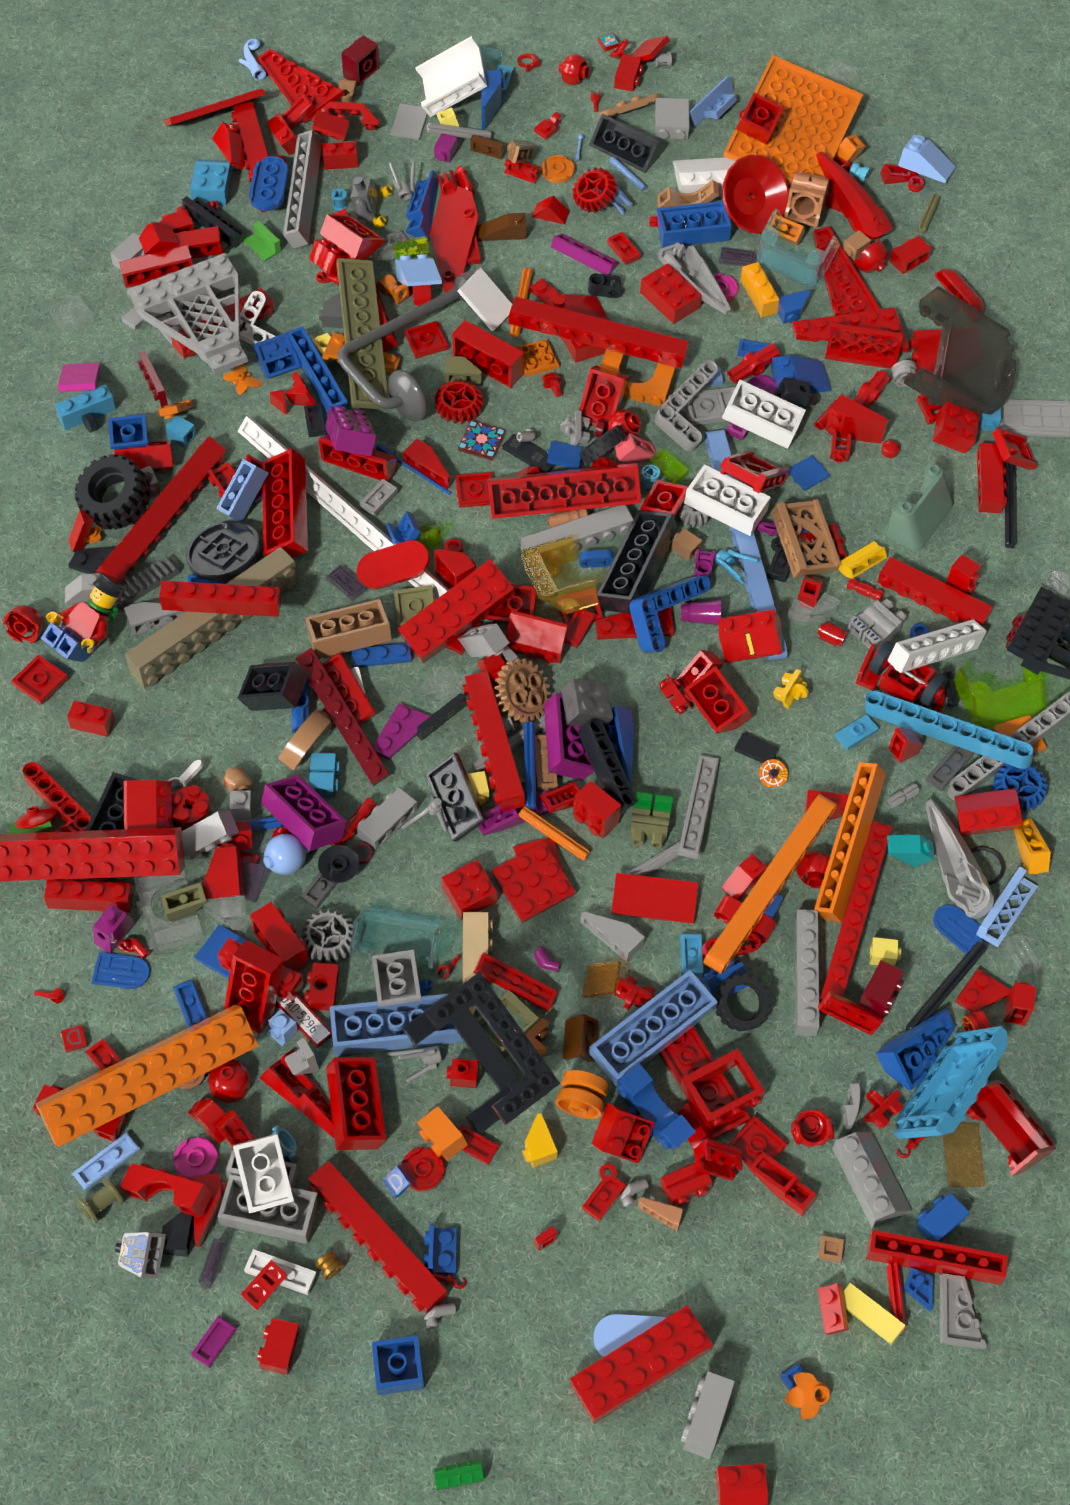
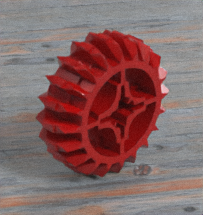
[572,167,618,213]
[434,379,483,425]

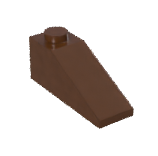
[475,213,527,241]

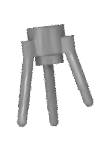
[389,162,415,201]
[387,1046,441,1082]

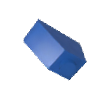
[777,289,810,324]

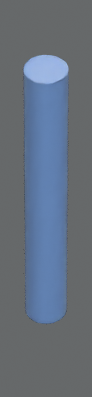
[609,156,647,191]

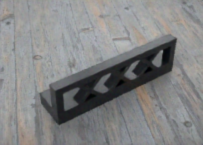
[182,196,247,248]

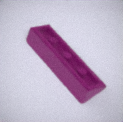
[551,233,619,275]

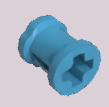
[331,189,347,211]

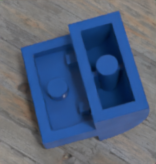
[253,333,301,379]

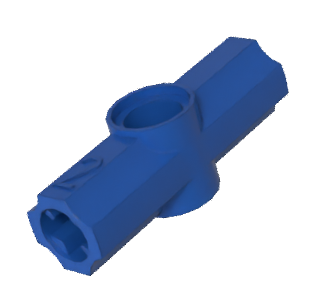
[292,679,310,733]

